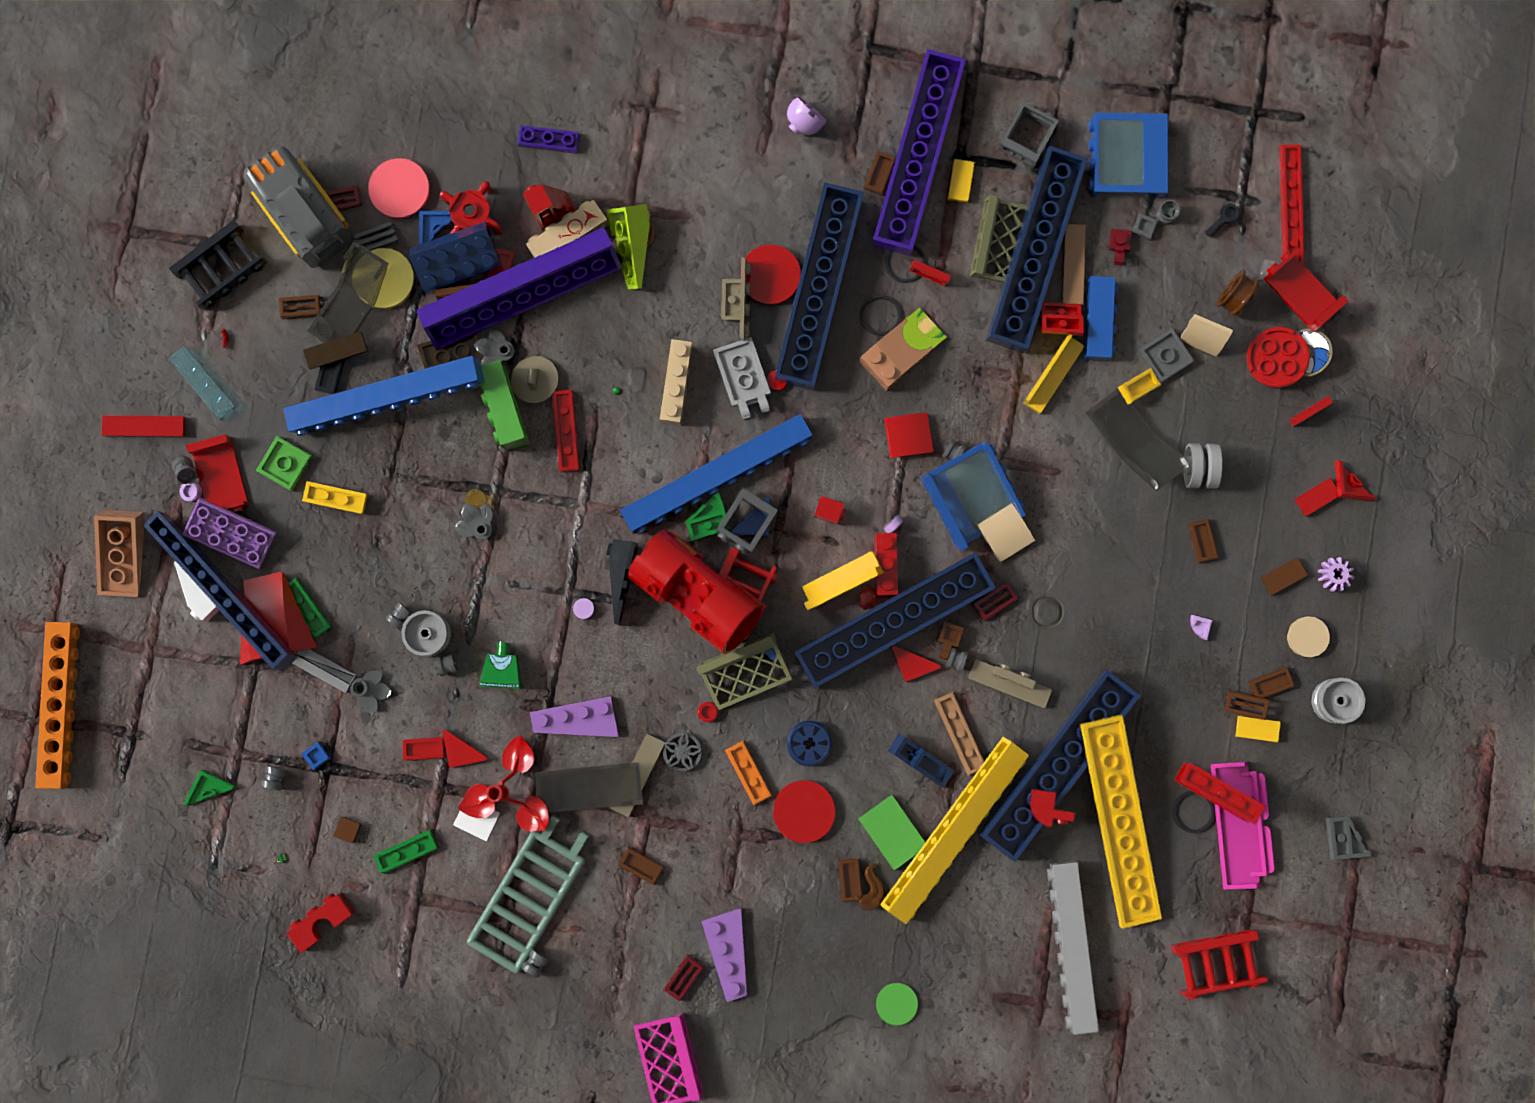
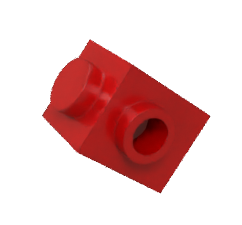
[814,496,846,525]

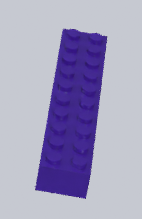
[872,49,966,256]
[416,227,622,351]

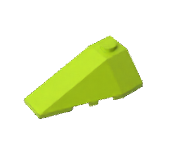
[606,204,650,289]

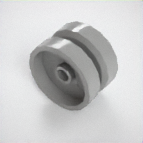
[1183,443,1222,489]
[401,610,452,657]
[1311,678,1365,724]

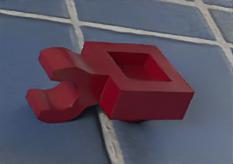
[1109,229,1131,265]

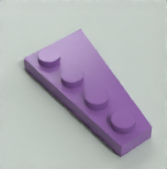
[530,696,619,737]
[701,908,747,1002]

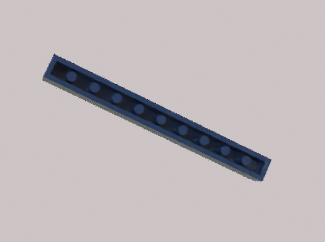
[143,511,298,672]

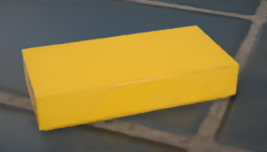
[948,159,974,203]
[1118,368,1161,405]
[1235,716,1280,742]

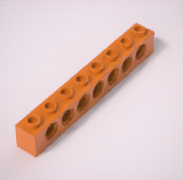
[35,622,80,789]

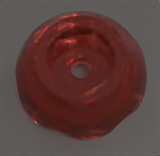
[859,584,876,610]

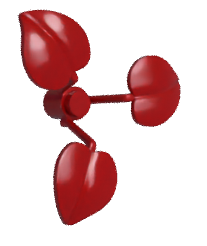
[458,736,549,831]

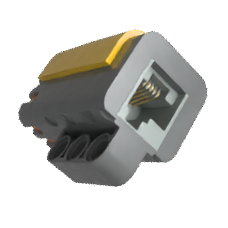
[244,146,354,268]

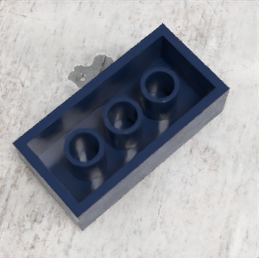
[409,221,501,293]

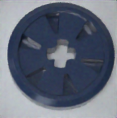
[787,721,832,766]

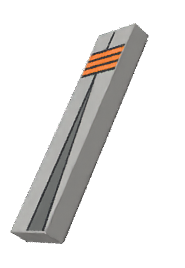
[292,649,357,693]

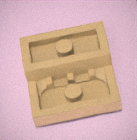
[1180,314,1233,356]
[977,503,1035,562]

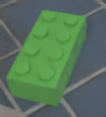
[478,360,530,451]

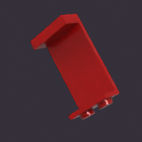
[1263,248,1348,332]
[186,434,249,514]

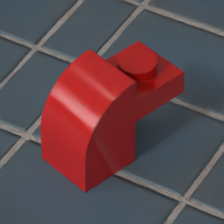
[1030,789,1074,827]

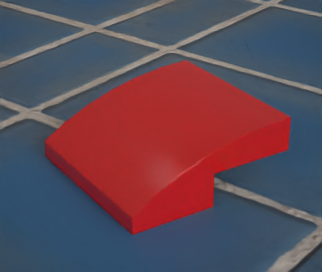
[1040,302,1084,335]
[884,412,934,459]

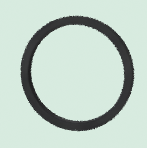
[885,245,925,283]
[860,295,901,336]
[1172,791,1214,833]

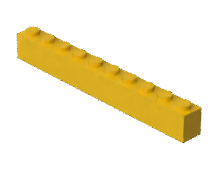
[880,737,1029,924]

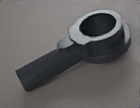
[1205,204,1240,237]

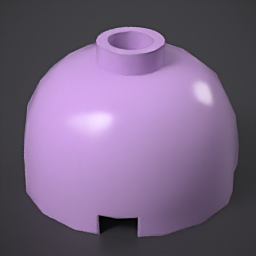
[787,95,826,135]

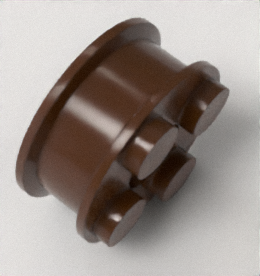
[1215,269,1259,317]

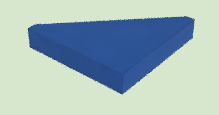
[419,211,452,245]
[731,498,770,536]

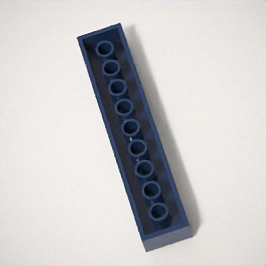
[985,146,1088,353]
[775,182,864,391]
[794,552,996,689]
[979,670,1141,862]

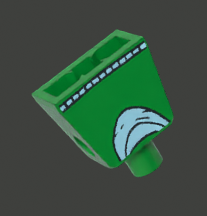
[480,642,522,689]

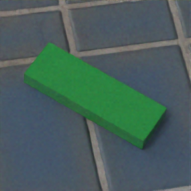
[289,578,332,639]
[373,829,439,874]

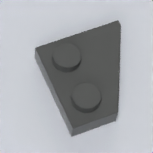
[1326,816,1371,860]

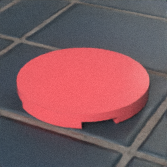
[368,158,430,219]

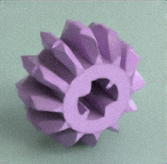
[1318,557,1354,592]

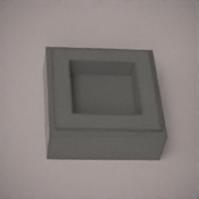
[1131,213,1158,240]

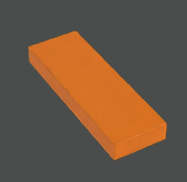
[725,741,772,805]

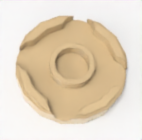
[1287,616,1330,658]

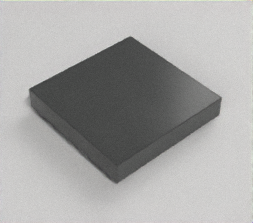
[1137,327,1195,383]

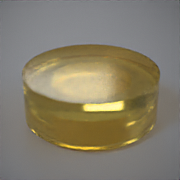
[465,489,487,509]

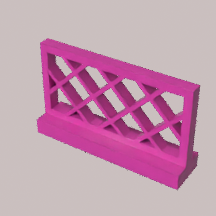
[633,1012,704,1103]

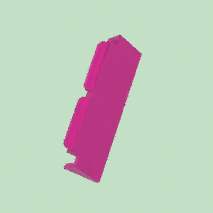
[1211,761,1275,889]

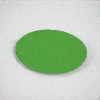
[876,983,918,1025]

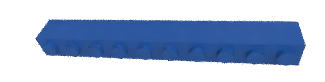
[284,356,485,436]
[620,414,812,534]

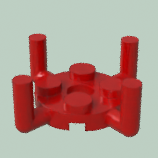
[440,181,502,235]

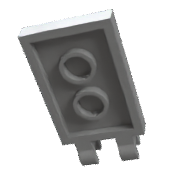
[713,337,771,420]

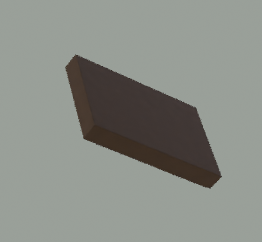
[417,333,484,369]

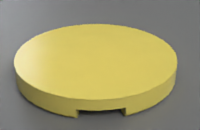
[353,248,415,309]

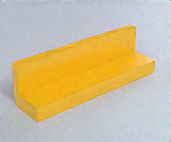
[1023,334,1085,414]
[803,551,884,610]

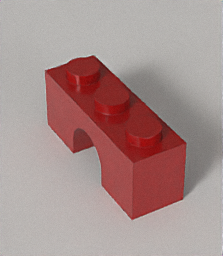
[875,533,898,597]
[286,893,356,953]

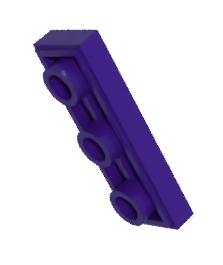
[517,125,580,154]

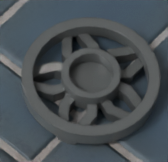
[663,733,702,772]

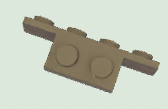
[721,257,751,340]
[968,660,1052,708]

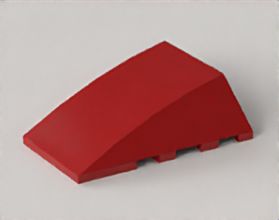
[240,572,318,665]

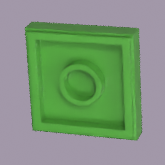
[256,436,313,491]

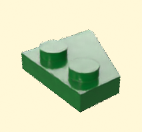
[685,492,731,542]

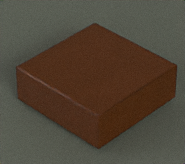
[333,816,361,844]

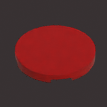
[740,244,801,305]
[1247,327,1310,388]
[773,780,835,843]

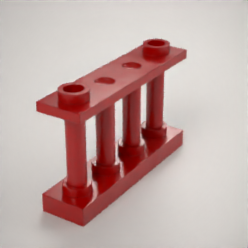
[719,547,778,643]
[1174,762,1266,824]
[1171,929,1267,1000]

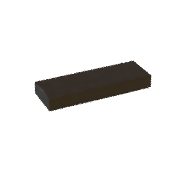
[303,331,368,370]

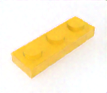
[302,481,368,515]

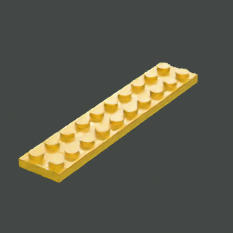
[1080,715,1162,929]

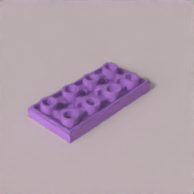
[182,497,276,569]

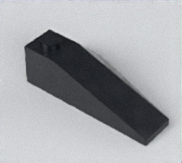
[606,539,639,626]

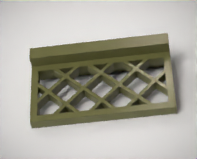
[970,194,1027,283]
[696,632,793,710]

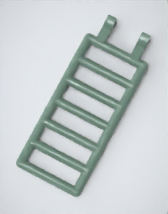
[467,815,589,974]

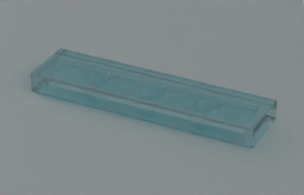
[168,346,236,421]

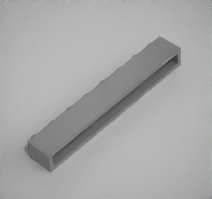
[1047,861,1098,1035]

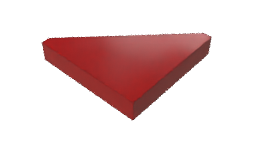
[1334,460,1375,502]
[891,646,941,682]
[442,730,488,768]

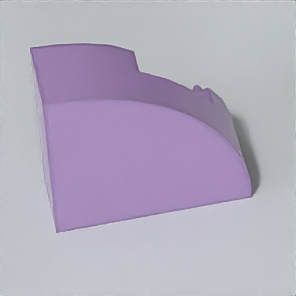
[1190,615,1212,640]

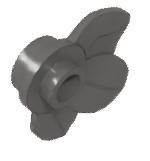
[474,330,515,366]
[455,503,494,540]
[350,670,392,712]

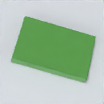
[858,795,925,870]

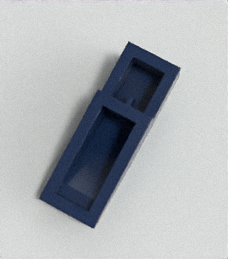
[888,734,954,788]

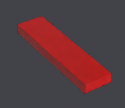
[552,390,580,472]
[101,415,186,437]

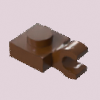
[937,622,964,660]

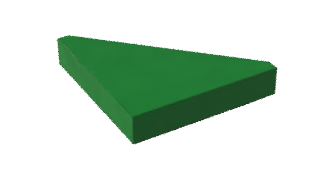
[183,770,236,806]

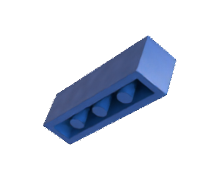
[1084,276,1118,361]

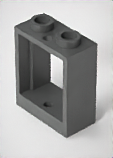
[998,102,1059,168]
[715,488,778,554]

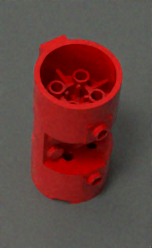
[628,529,767,655]

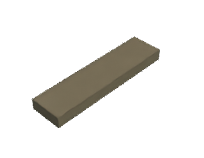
[610,734,665,817]

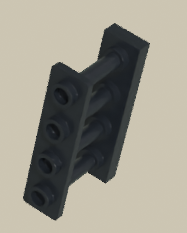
[169,220,267,310]

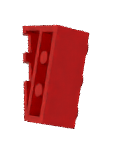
[523,184,576,230]

